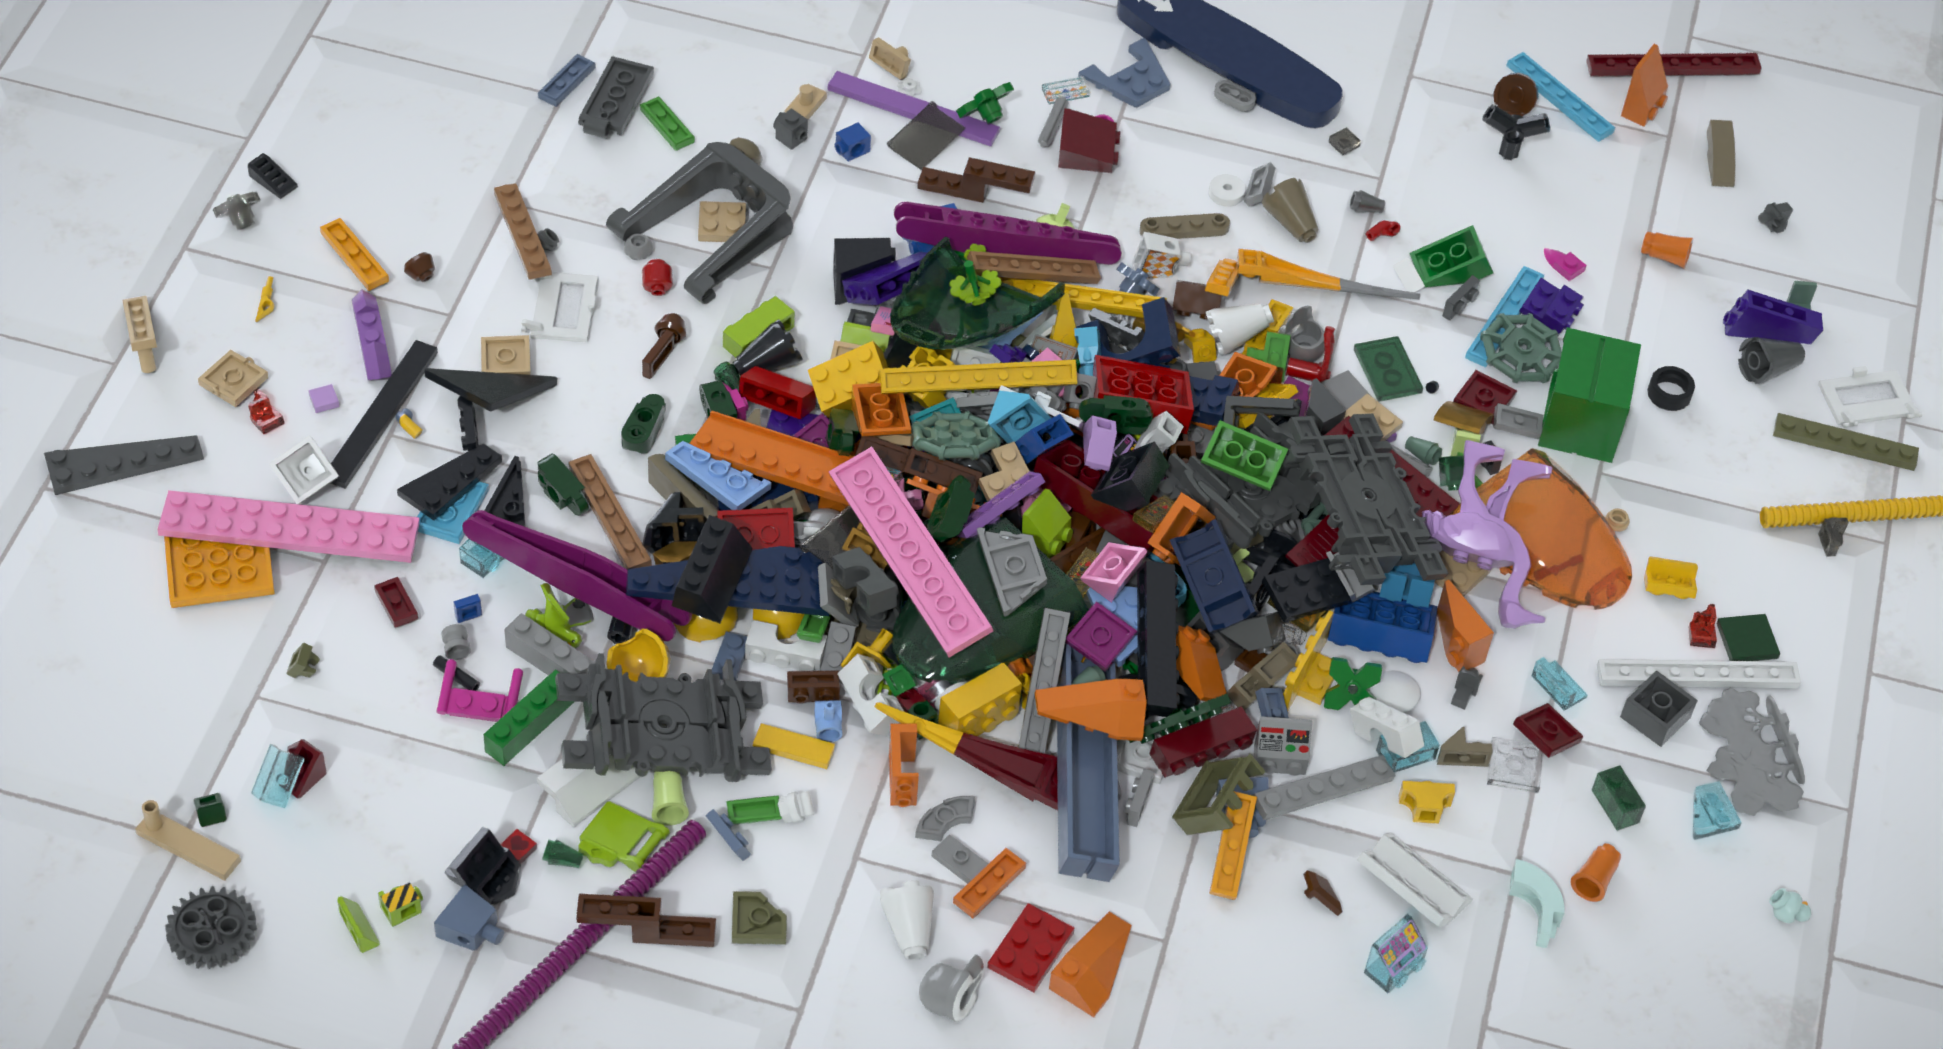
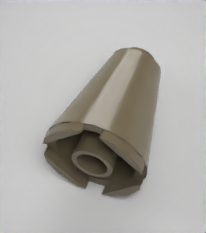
[1262,178,1319,243]

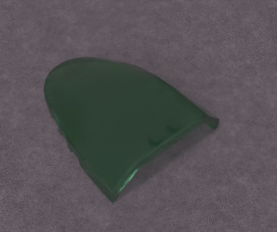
[890,236,1065,350]
[892,517,1089,684]

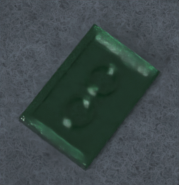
[1353,336,1423,402]

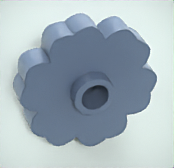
[1116,262,1160,296]

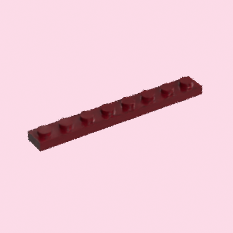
[1586,53,1762,76]

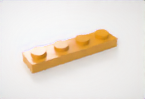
[320,218,389,291]
[1205,259,1240,297]
[1209,791,1257,900]

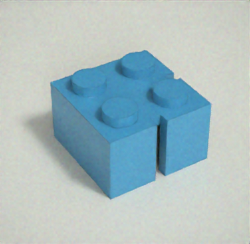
[1379,562,1435,608]

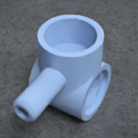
[814,700,842,742]

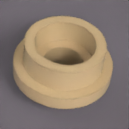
[1605,508,1630,532]

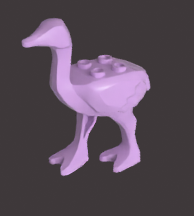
[1422,440,1552,629]

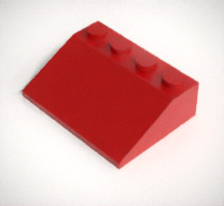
[1093,355,1194,434]

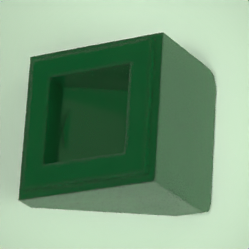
[193,793,227,827]

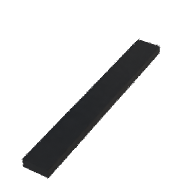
[330,340,438,489]

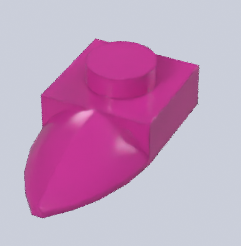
[1544,248,1587,281]
[722,382,749,421]

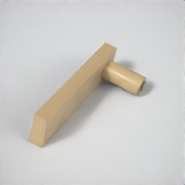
[122,296,157,373]
[135,800,241,881]

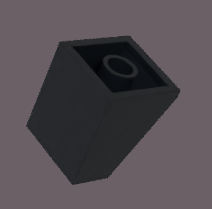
[833,238,896,305]

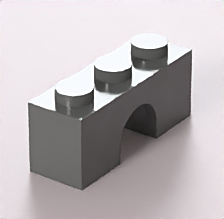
[832,547,899,616]

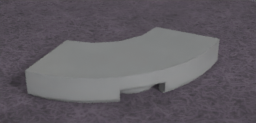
[915,796,975,841]

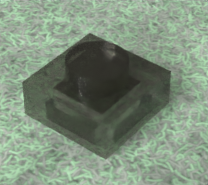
[1328,127,1361,156]

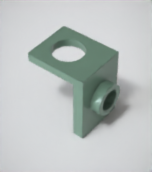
[1786,281,1817,310]

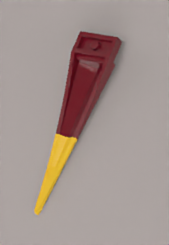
[874,702,1058,811]

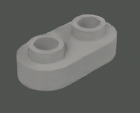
[1214,80,1256,111]

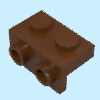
[787,670,840,704]

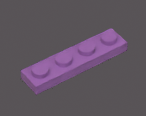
[956,471,1045,539]

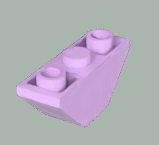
[1083,416,1117,471]

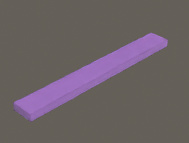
[828,71,1000,147]

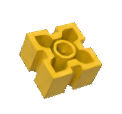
[900,343,955,409]

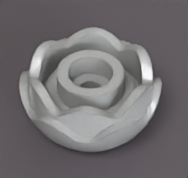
[624,234,653,260]

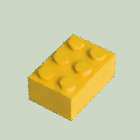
[808,341,888,418]
[938,662,1022,736]

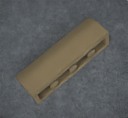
[648,454,719,523]

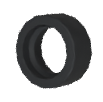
[1647,366,1695,411]

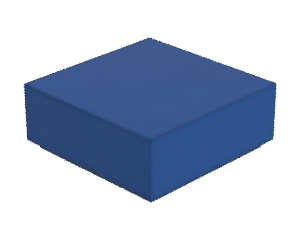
[453,594,482,623]

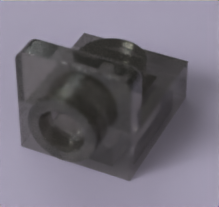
[1818,517,1849,557]

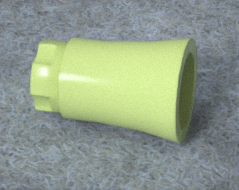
[652,771,689,826]

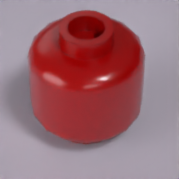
[642,259,673,296]

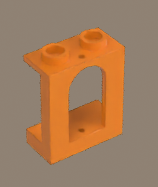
[889,724,919,807]

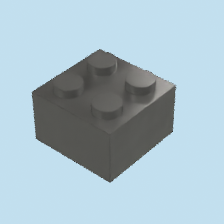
[1620,670,1698,747]

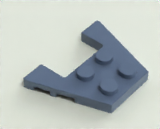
[1078,38,1171,108]

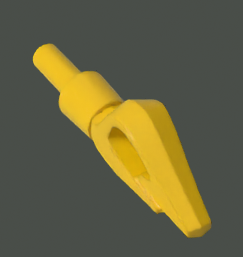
[255,276,275,322]

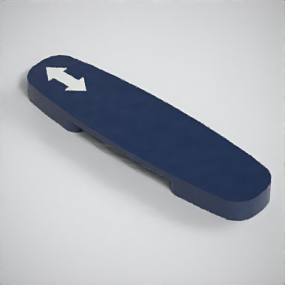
[1116,0,1343,128]

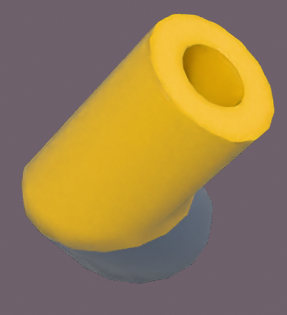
[395,408,423,439]

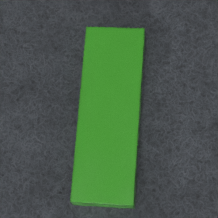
[640,96,695,151]

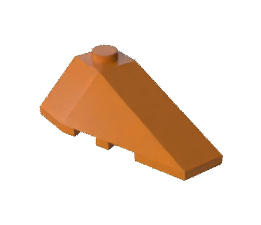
[1190,352,1278,431]
[1049,911,1132,1017]

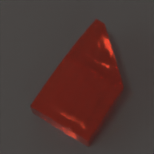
[248,388,285,434]
[1688,604,1717,649]

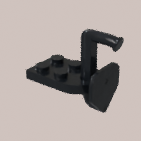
[1232,530,1298,617]

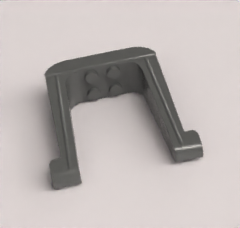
[606,142,793,304]

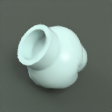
[1769,888,1812,923]

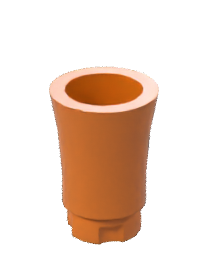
[1641,231,1693,269]
[1570,843,1621,902]

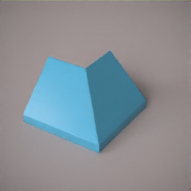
[988,391,1051,444]

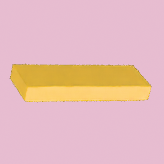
[753,723,835,769]

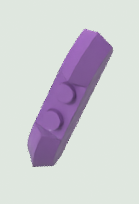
[352,289,392,380]

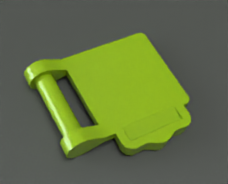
[578,801,670,872]

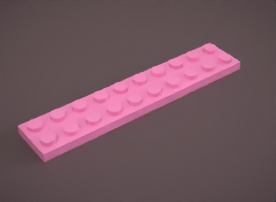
[829,447,993,657]
[157,490,420,563]

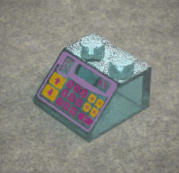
[1364,914,1428,993]

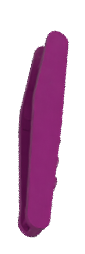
[894,202,1122,265]
[462,510,692,642]

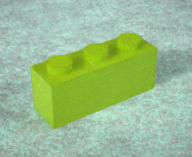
[723,296,795,358]

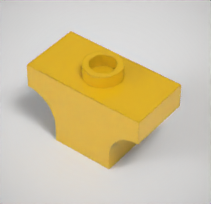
[1399,781,1455,824]

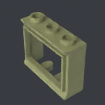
[1172,753,1265,835]

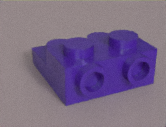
[1519,278,1584,334]

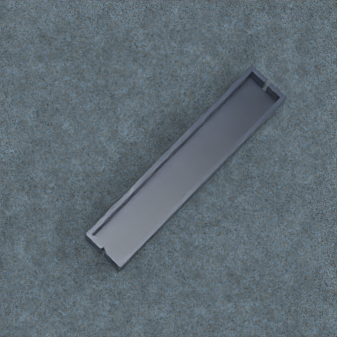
[1057,643,1120,882]

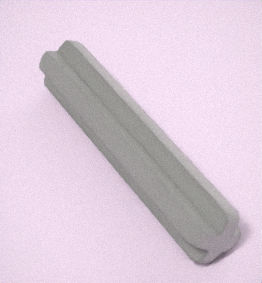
[1038,96,1069,148]

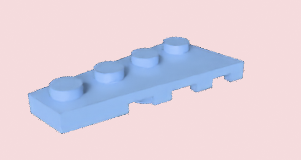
[665,441,772,510]

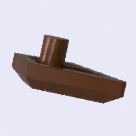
[1303,870,1342,916]

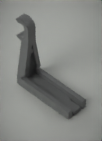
[1224,396,1300,428]

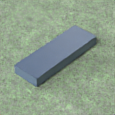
[538,54,596,107]

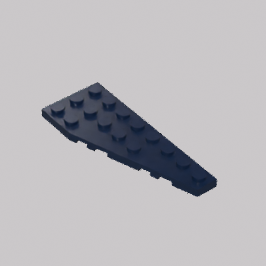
[626,546,830,616]

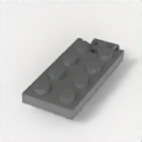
[578,56,654,139]

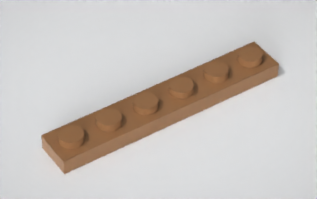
[494,183,552,280]
[967,251,1101,284]
[568,454,652,570]

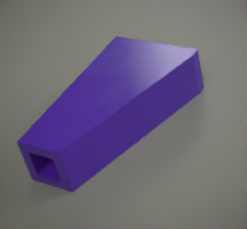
[842,252,940,305]
[1723,289,1823,344]

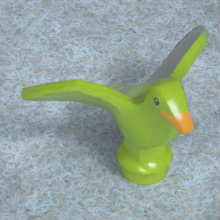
[525,583,592,649]

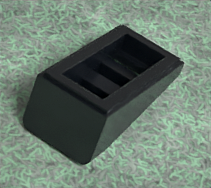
[247,153,298,199]

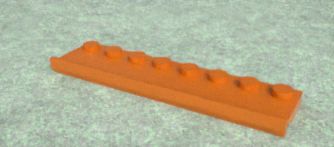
[689,411,888,506]

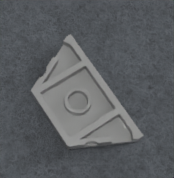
[977,527,1047,617]

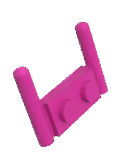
[436,659,523,722]

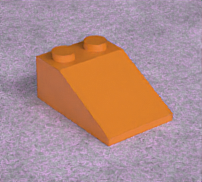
[1621,44,1668,127]
[851,383,911,436]
[1437,579,1494,672]
[1176,626,1227,701]

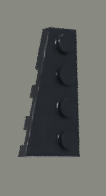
[397,443,502,520]

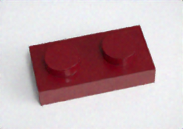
[374,577,418,628]

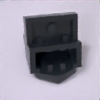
[642,492,705,554]
[445,827,521,905]

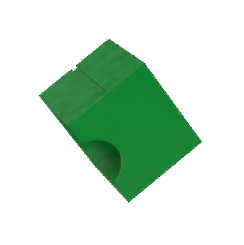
[1538,327,1641,463]

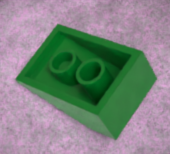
[1409,225,1494,288]

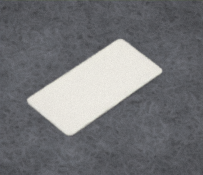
[1393,258,1425,292]

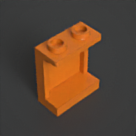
[1147,492,1216,567]

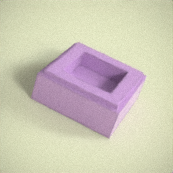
[308,384,339,413]

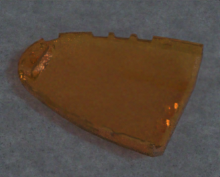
[1452,448,1632,610]

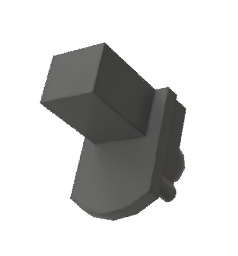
[1758,202,1793,233]
[1451,667,1483,710]

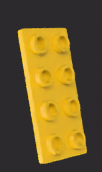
[1283,610,1334,712]

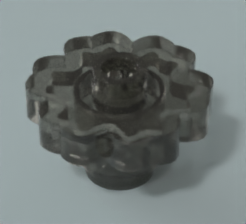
[213,191,261,230]

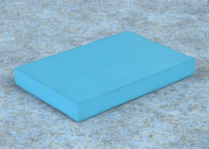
[417,481,489,544]

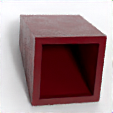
[1058,108,1121,173]

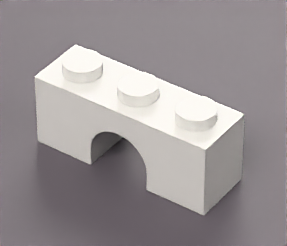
[1134,411,1184,453]
[745,620,827,671]
[838,654,904,736]
[1350,697,1425,758]

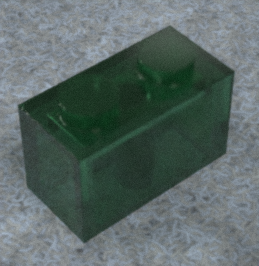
[1592,765,1646,831]

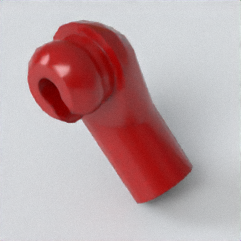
[1366,220,1401,241]

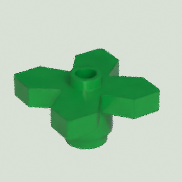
[956,82,1014,124]
[1324,657,1382,710]

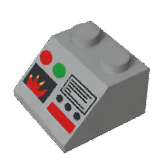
[1254,716,1312,776]

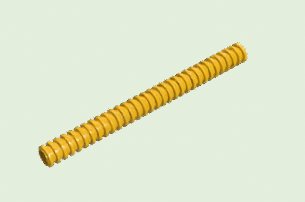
[1760,495,1943,528]

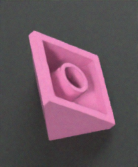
[1080,542,1147,603]

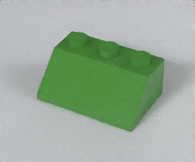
[1201,420,1288,491]

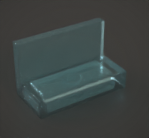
[1531,657,1588,711]
[251,744,304,808]

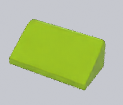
[337,896,380,953]

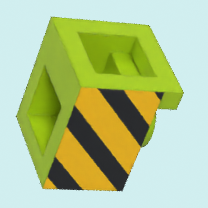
[378,882,423,927]

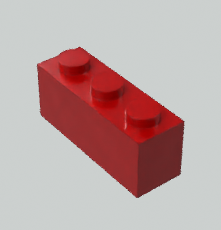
[739,366,816,419]

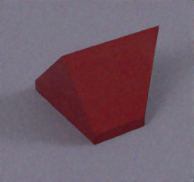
[278,739,327,798]

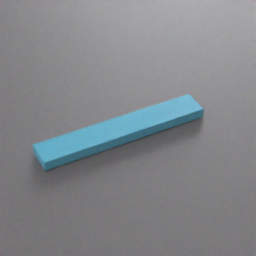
[1506,52,1616,142]
[1465,266,1544,368]

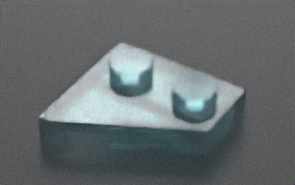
[1692,781,1742,840]

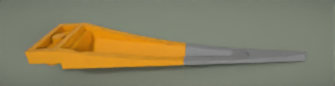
[1237,249,1420,300]

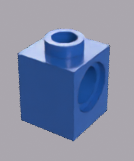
[834,122,871,162]

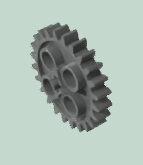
[165,886,257,969]

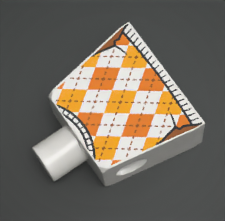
[1132,232,1190,279]

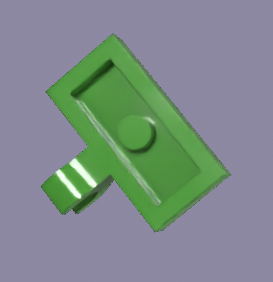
[1246,331,1291,382]

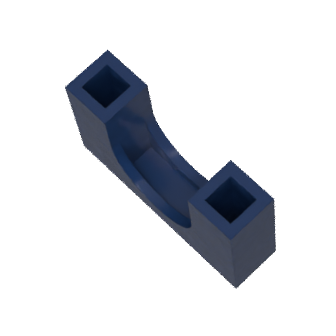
[1076,297,1181,365]

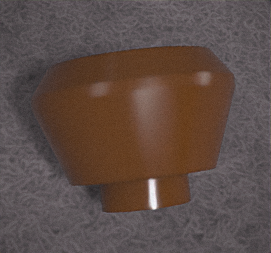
[404,252,435,282]
[654,313,686,344]

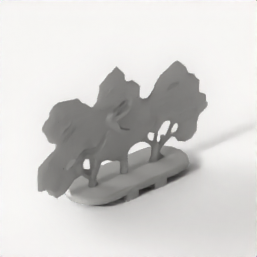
[1699,687,1805,816]

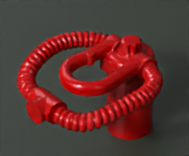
[1286,326,1335,383]

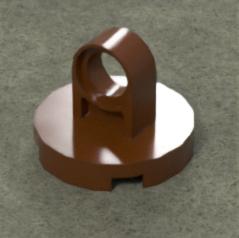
[1493,73,1538,116]

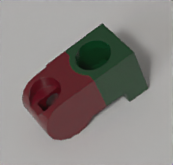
[896,688,938,740]

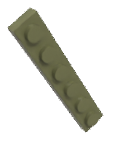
[1773,413,1919,471]

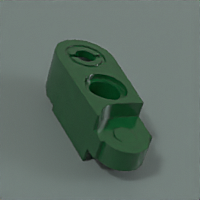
[699,381,737,419]
[621,394,666,454]
[1079,395,1153,435]
[825,408,859,456]
[537,453,589,516]
[927,475,975,543]

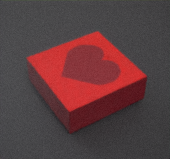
[501,829,537,864]

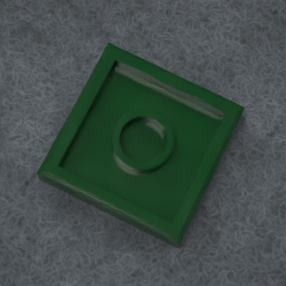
[1716,614,1780,661]

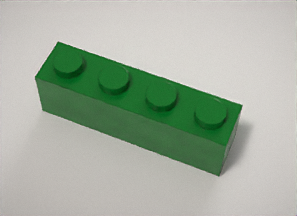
[483,669,575,766]

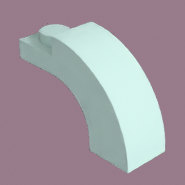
[1509,859,1565,948]

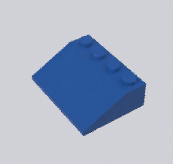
[1328,591,1437,663]

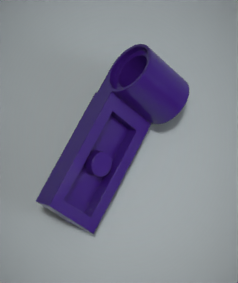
[989,344,1032,363]

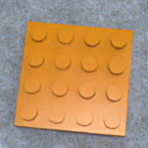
[164,536,275,608]

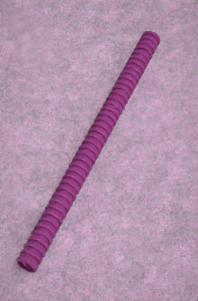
[452,820,706,1049]

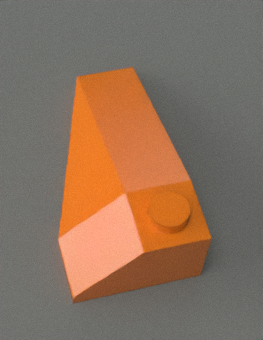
[1035,679,1146,741]

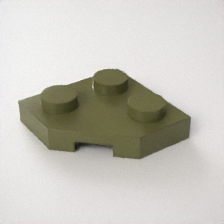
[732,891,787,945]

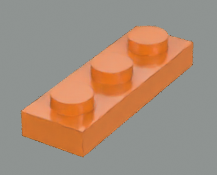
[953,848,1026,918]

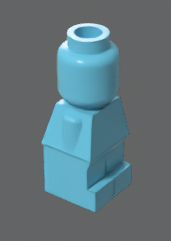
[1074,326,1101,376]

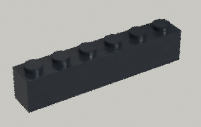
[1137,560,1180,717]

